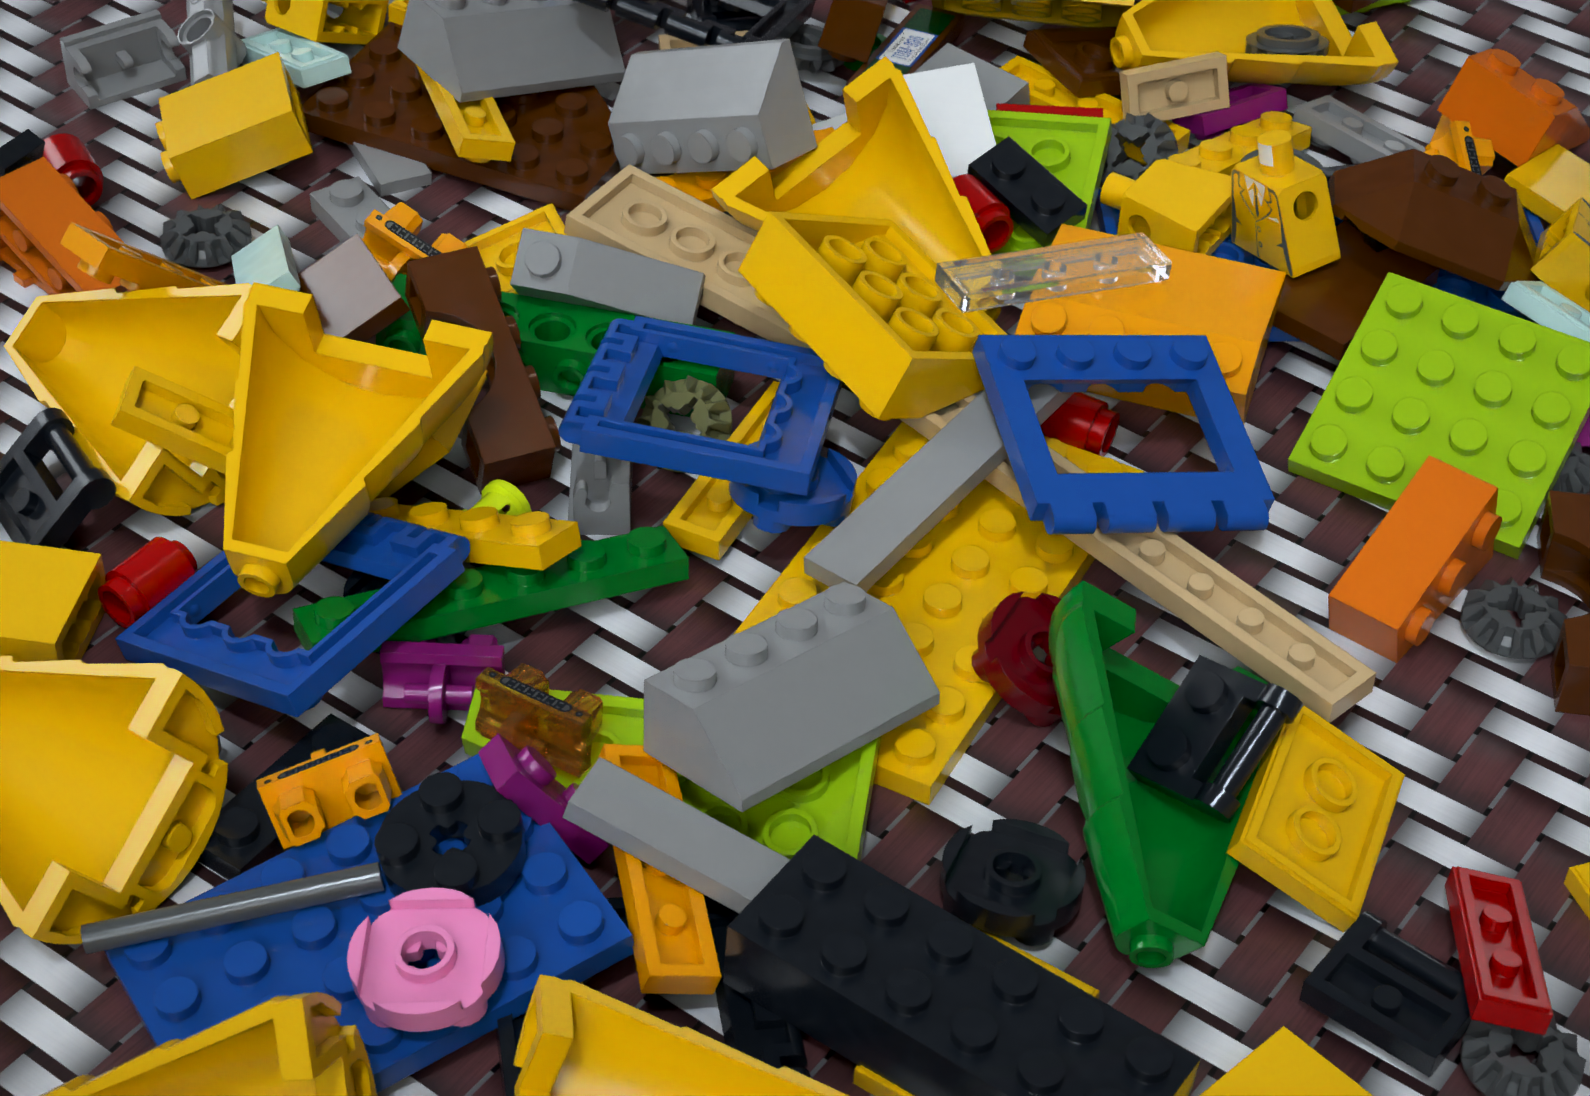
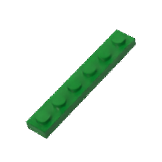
[292,525,689,653]

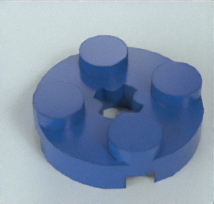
[729,441,857,533]

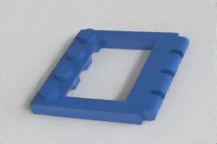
[558,315,843,496]
[972,335,1275,535]
[115,512,471,718]

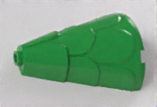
[1048,580,1269,968]

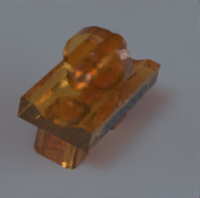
[475,663,603,778]

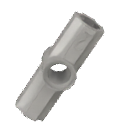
[177,0,247,86]

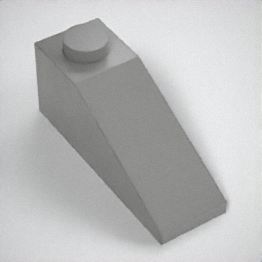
[510,228,706,325]

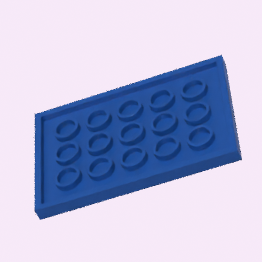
[104,754,634,1093]

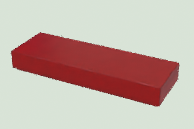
[1445,866,1553,1036]

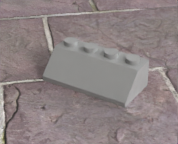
[397,0,625,103]
[608,39,817,174]
[644,581,940,812]

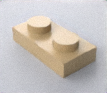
[1119,52,1230,121]

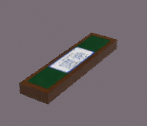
[846,3,965,86]

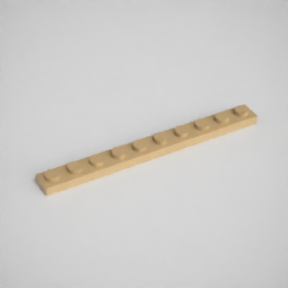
[900,395,1376,723]

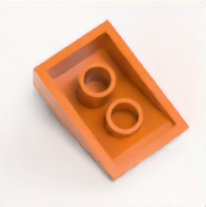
[1437,48,1590,167]

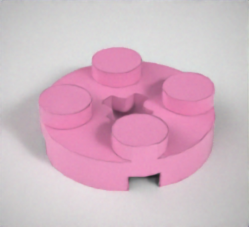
[347,887,505,1032]

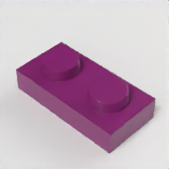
[1172,83,1288,140]
[478,733,610,864]

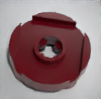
[971,592,1062,727]

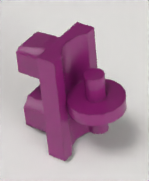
[380,634,505,724]

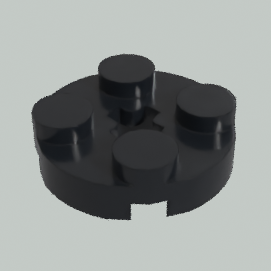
[374,772,526,907]
[939,819,1086,946]

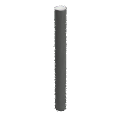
[81,862,385,954]

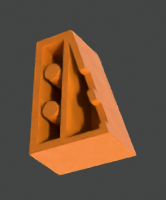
[0,157,130,295]
[1328,455,1502,663]

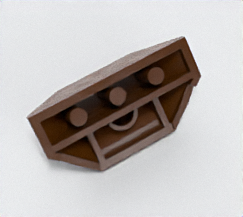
[1329,148,1541,291]

